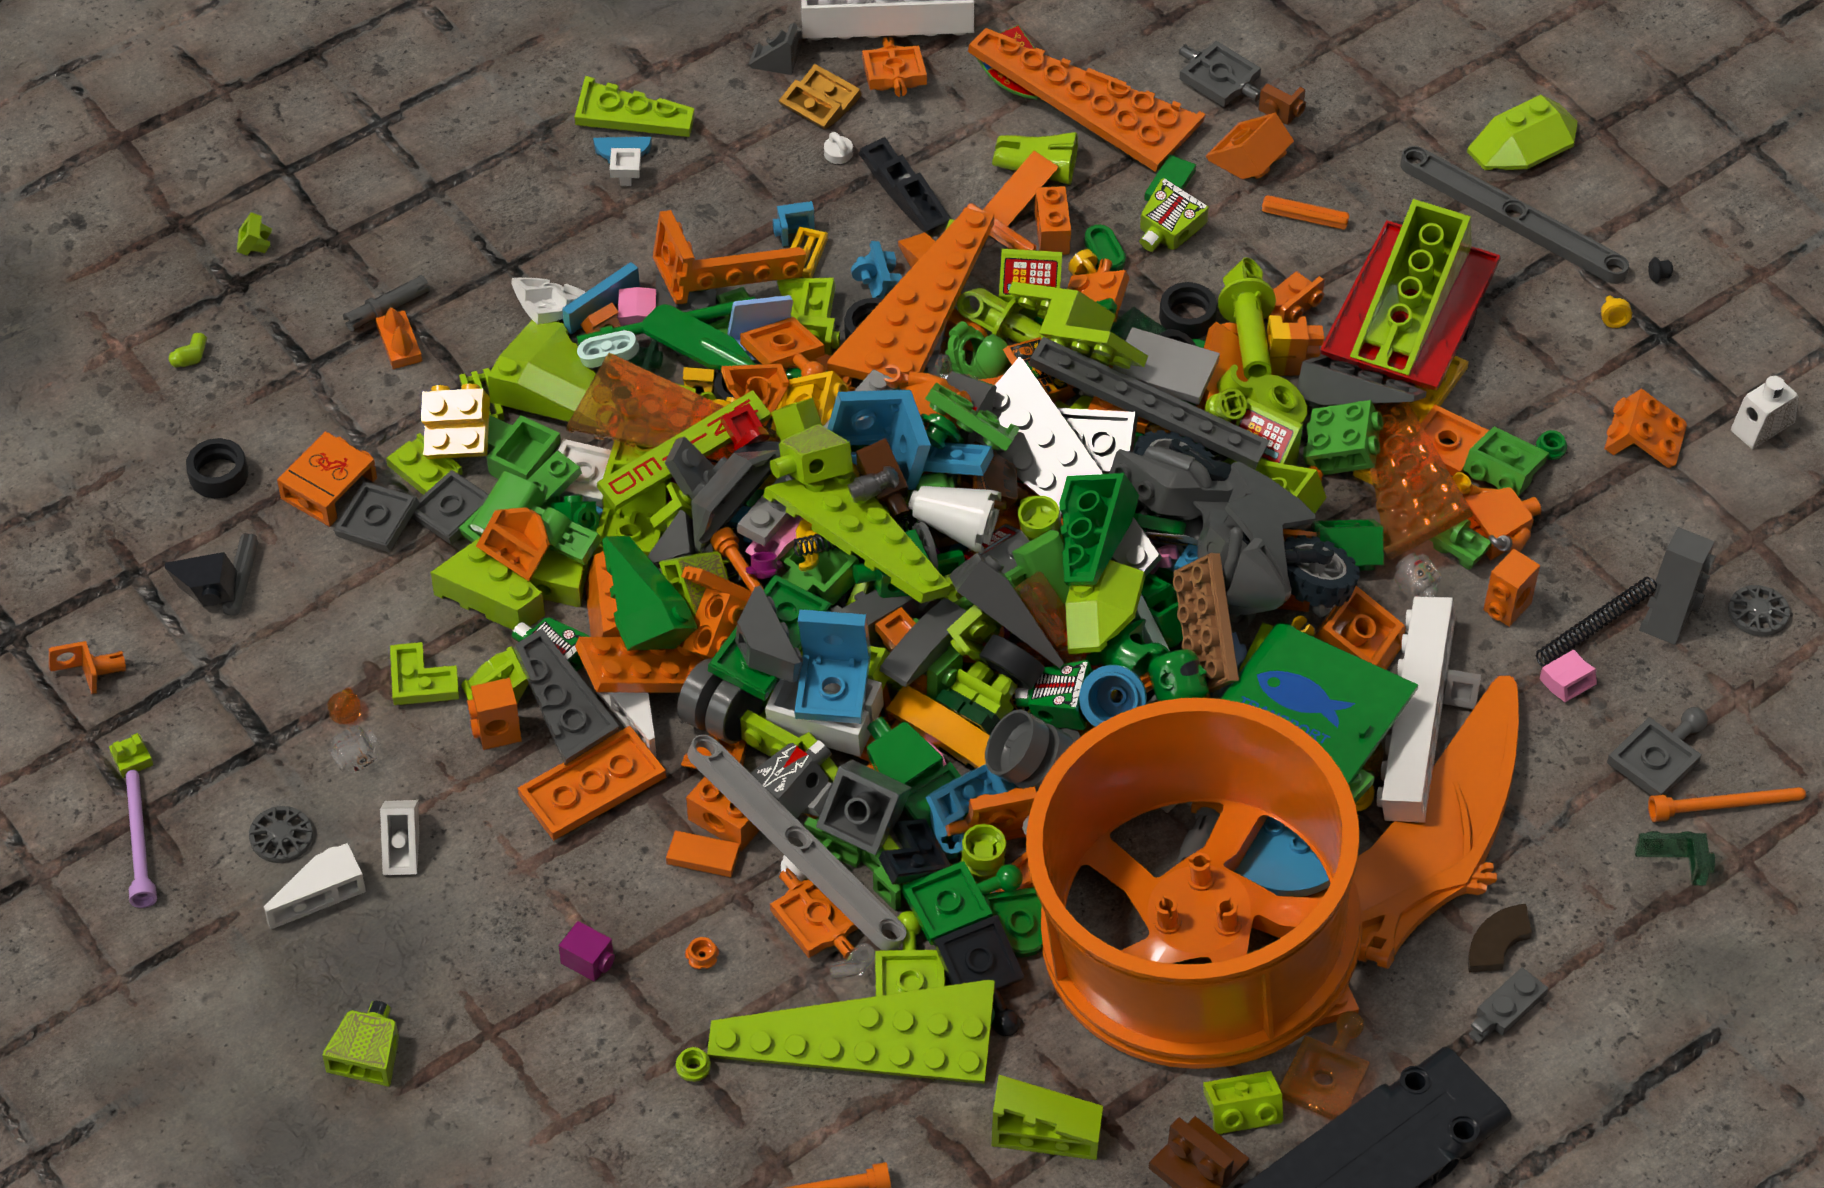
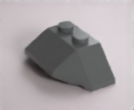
[691,450,781,554]

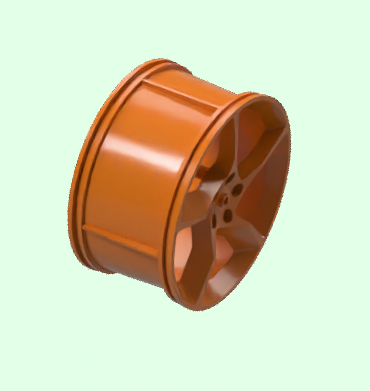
[1026,698,1362,1069]

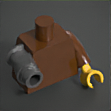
[847,438,910,519]

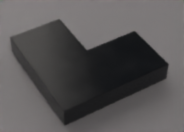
[878,818,951,885]

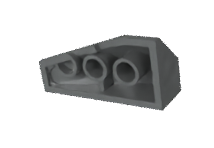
[949,553,1064,668]

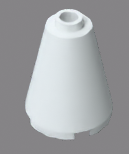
[908,486,1001,554]

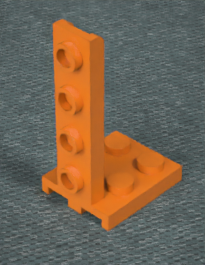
[653,210,806,305]

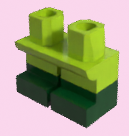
[935,660,1017,735]

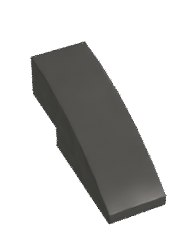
[880,598,966,687]

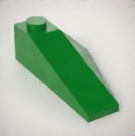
[1059,473,1139,586]
[602,536,698,651]

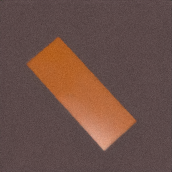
[983,151,1059,226]

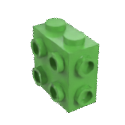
[1303,400,1384,475]

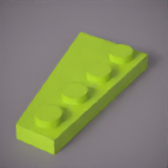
[574,76,695,137]

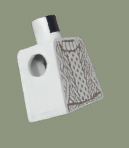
[1731,376,1798,449]

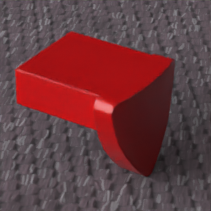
[720,403,770,451]

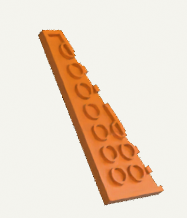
[968,28,1206,172]
[827,208,994,390]

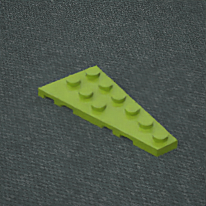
[763,472,951,603]

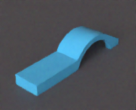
[851,442,994,476]

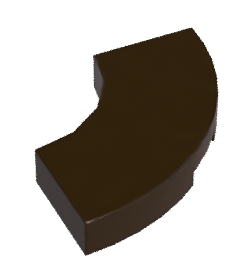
[1468,904,1532,972]

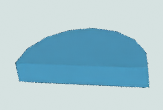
[593,137,652,163]

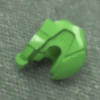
[945,321,1012,379]

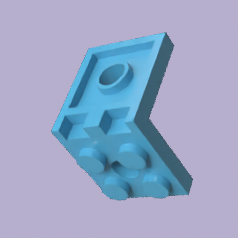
[827,390,931,490]
[794,610,871,724]

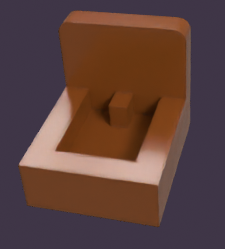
[1259,83,1306,125]

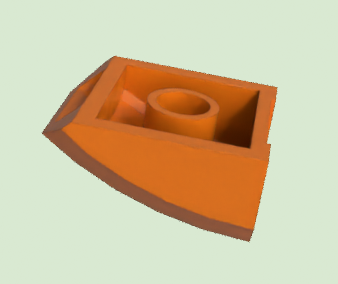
[1313,586,1406,670]

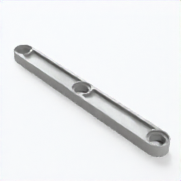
[687,735,907,950]

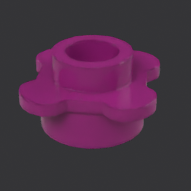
[746,552,783,579]

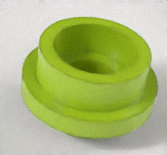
[676,1047,711,1082]

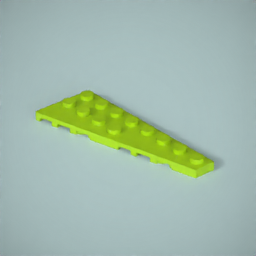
[707,980,995,1084]

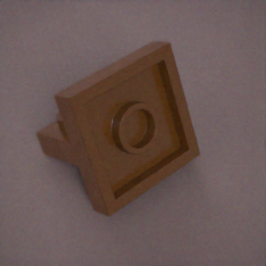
[1149,1116,1249,1188]

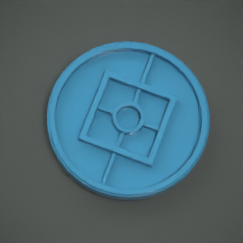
[1234,816,1331,897]

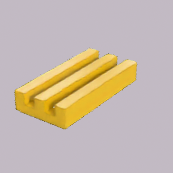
[790,226,828,279]

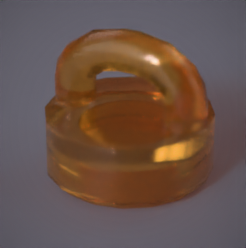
[328,687,361,724]

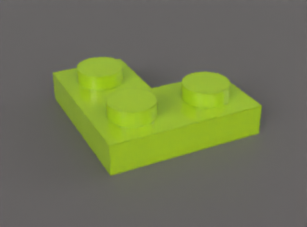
[390,642,459,705]

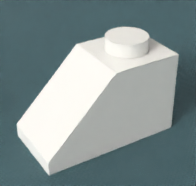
[380,800,419,875]

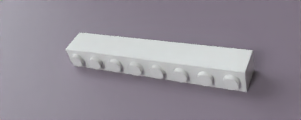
[1377,597,1456,822]

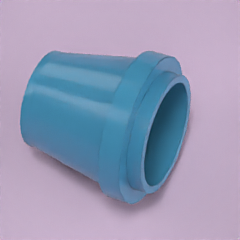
[1079,665,1147,727]

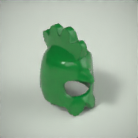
[1086,618,1170,677]

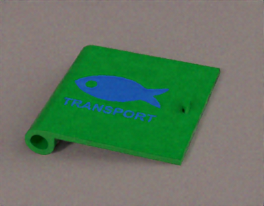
[1220,624,1418,786]

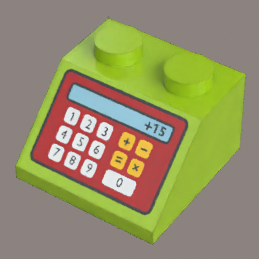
[999,249,1062,318]
[1235,398,1303,466]

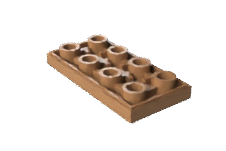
[1173,553,1239,693]

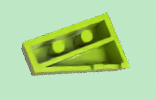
[430,537,545,630]
[991,1075,1103,1160]

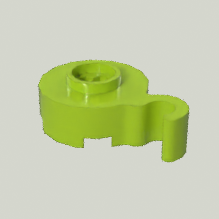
[1217,365,1307,423]

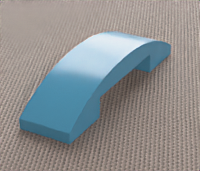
[926,764,1017,828]

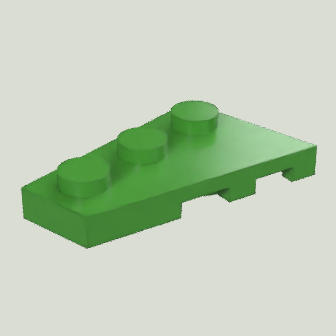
[925,383,1020,451]

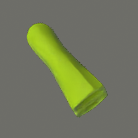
[992,132,1078,185]

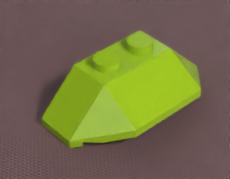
[1467,95,1578,170]
[1065,560,1146,654]

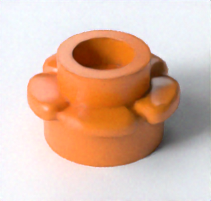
[685,937,719,970]

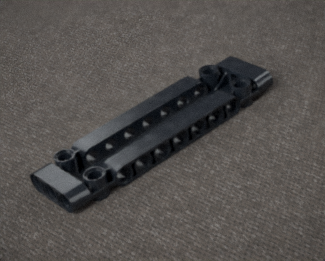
[1240,1047,1511,1188]

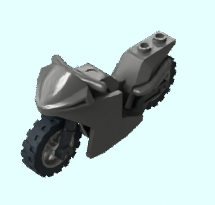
[1108,430,1360,615]

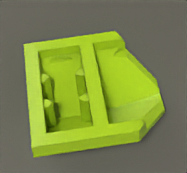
[461,647,529,703]

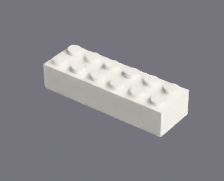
[801,0,974,40]

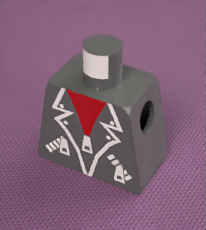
[750,740,832,819]

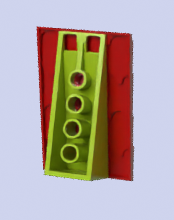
[1320,199,1501,391]

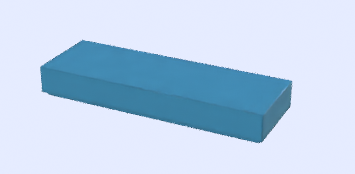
[562,262,640,334]

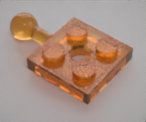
[1279,1011,1370,1120]

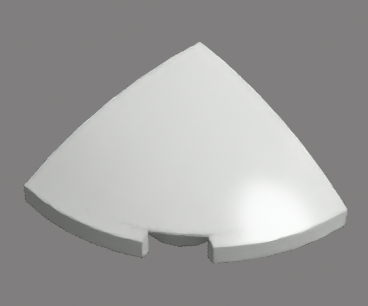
[511,278,585,325]

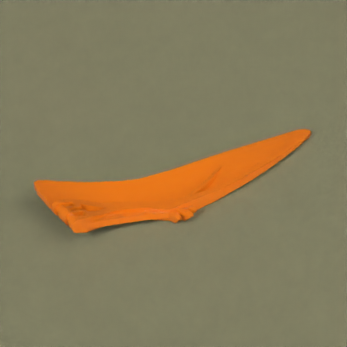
[1304,676,1519,969]

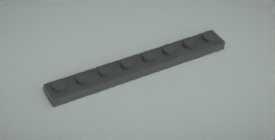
[1029,337,1269,470]

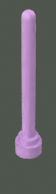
[126,770,157,908]

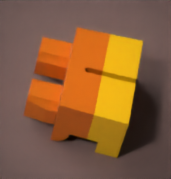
[1266,315,1324,376]

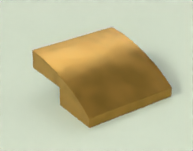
[779,64,862,129]

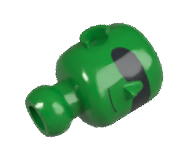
[1148,649,1209,701]

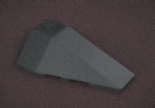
[1297,355,1427,408]

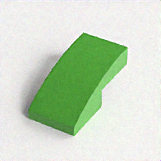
[861,848,901,911]

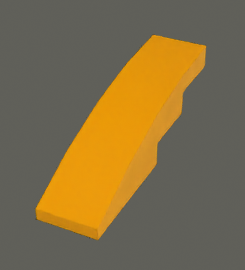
[885,686,990,768]

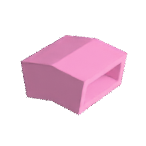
[618,287,656,326]
[1540,650,1597,702]

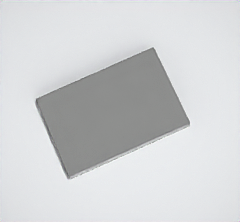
[1113,327,1220,405]

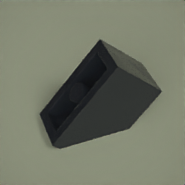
[165,552,238,607]

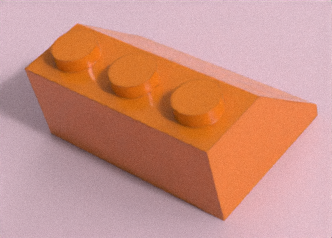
[585,551,621,637]

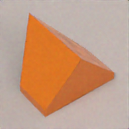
[721,364,789,428]

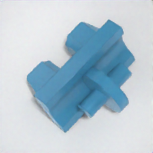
[851,241,902,299]

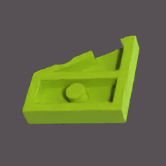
[777,278,836,320]

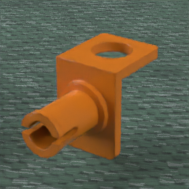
[49,641,126,694]

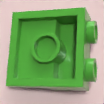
[1463,426,1549,496]

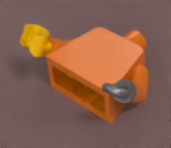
[1448,472,1541,560]

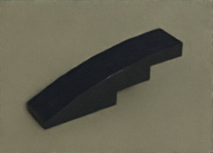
[859,137,951,233]

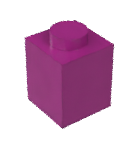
[558,921,615,982]

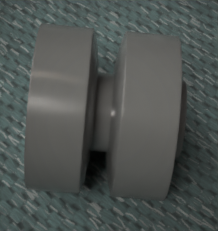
[677,659,763,744]
[985,710,1074,792]

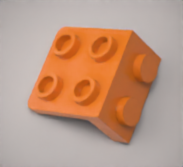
[1604,388,1687,468]

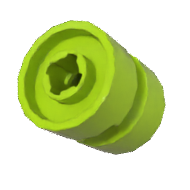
[1018,496,1064,542]
[961,824,1006,883]

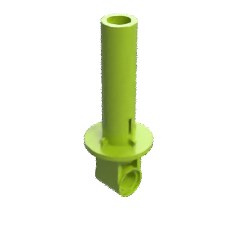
[1218,257,1276,379]
[957,288,1046,343]

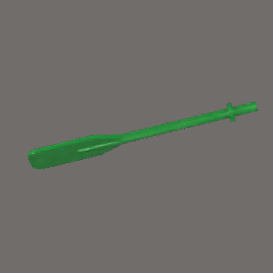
[642,304,757,370]

